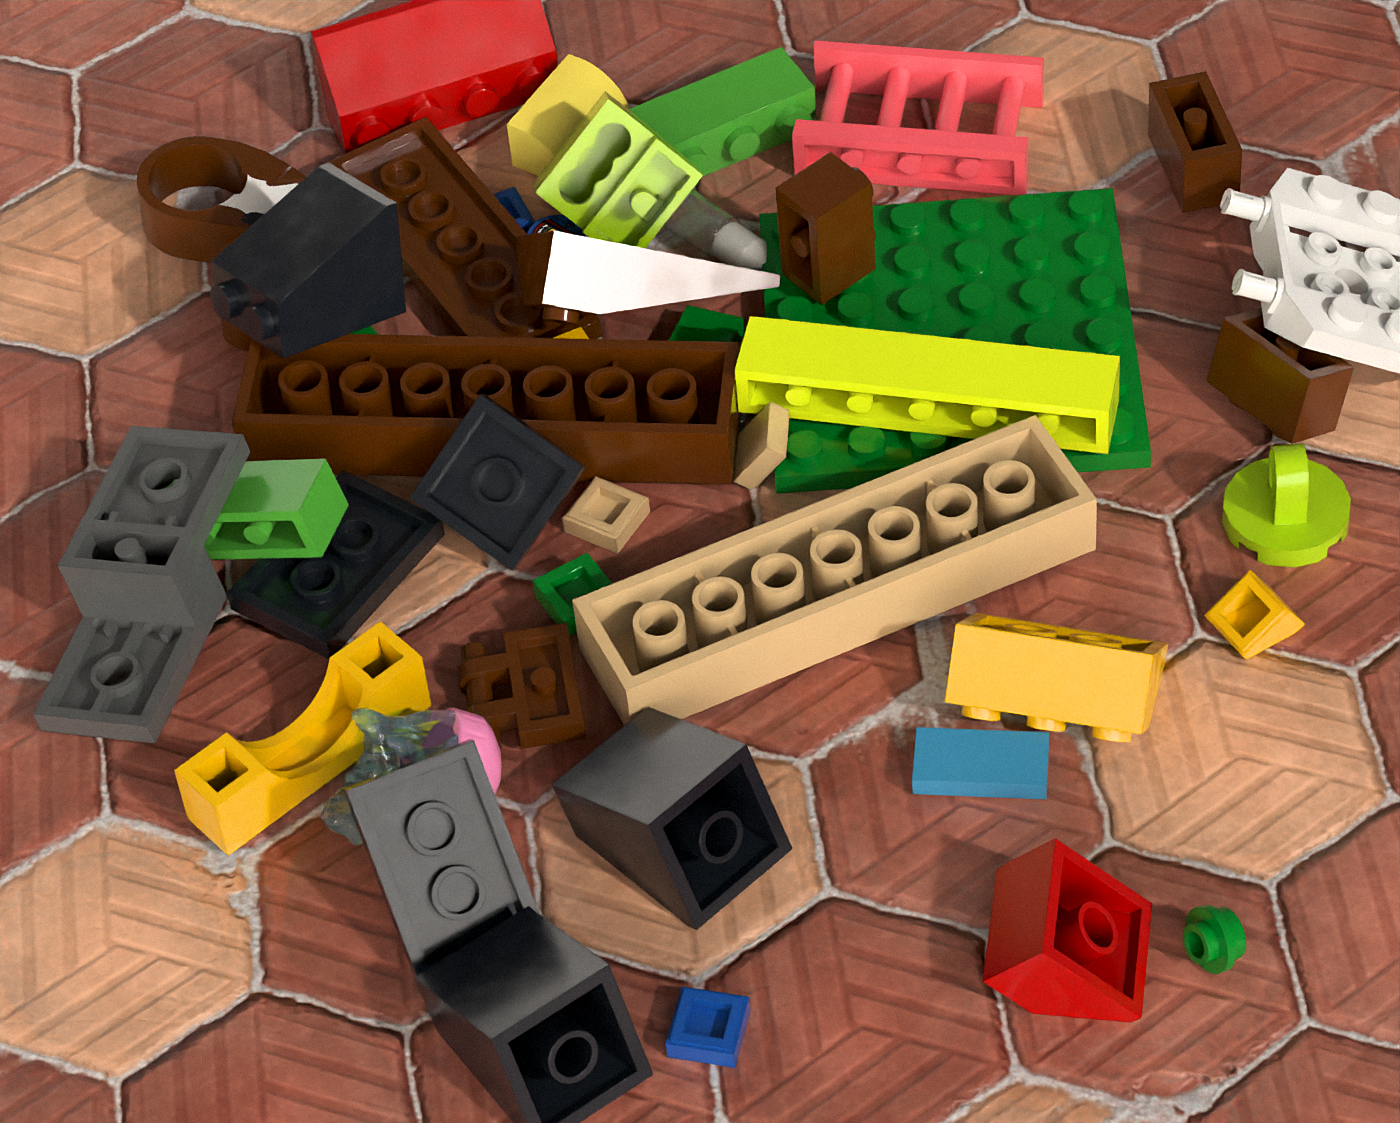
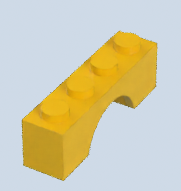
[174,621,432,856]

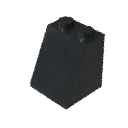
[210,163,406,359]
[552,707,793,930]
[414,906,653,1123]

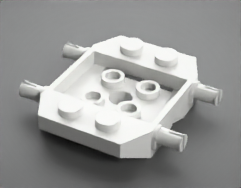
[1220,168,1400,373]

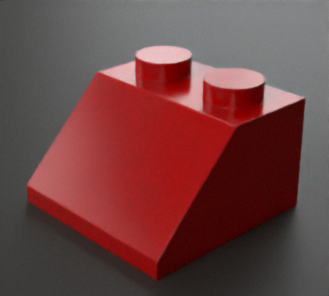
[983,838,1152,1023]

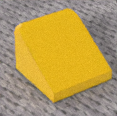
[1204,570,1305,660]

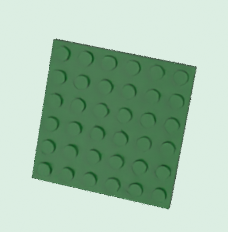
[759,188,1151,494]

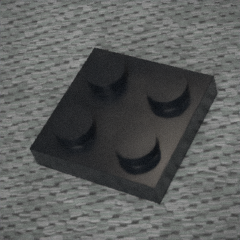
[410,394,587,571]

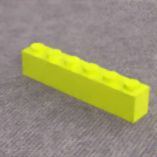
[735,316,1120,454]

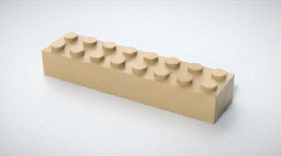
[572,415,1097,726]

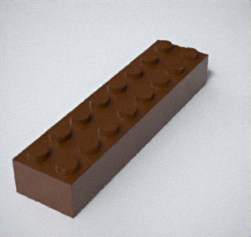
[232,334,741,484]

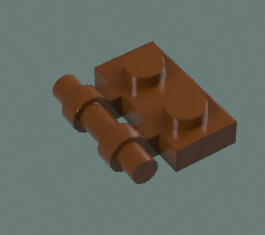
[457,622,586,750]

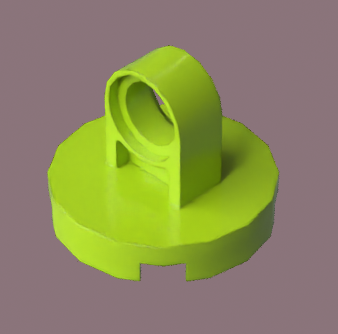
[1222,443,1351,568]

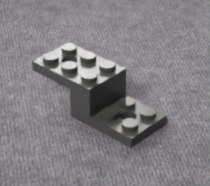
[33,426,251,743]

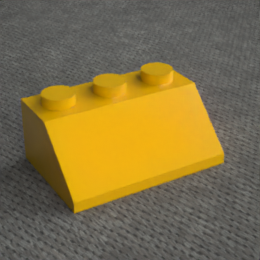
[945,613,1168,742]

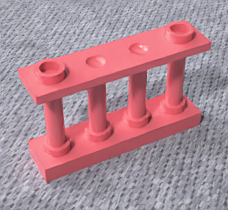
[792,41,1044,195]

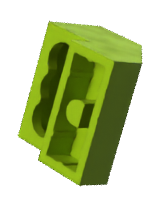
[533,91,703,248]

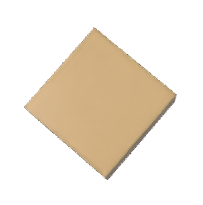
[733,402,789,490]
[563,476,650,554]

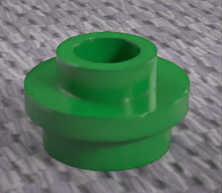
[1183,904,1246,974]

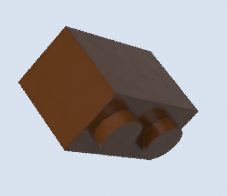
[1148,71,1242,213]
[775,152,876,305]
[1206,308,1354,444]

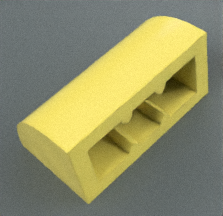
[507,54,629,176]

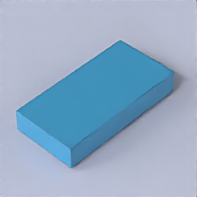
[912,727,1049,800]

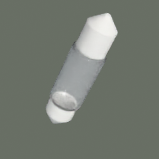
[664,189,767,271]

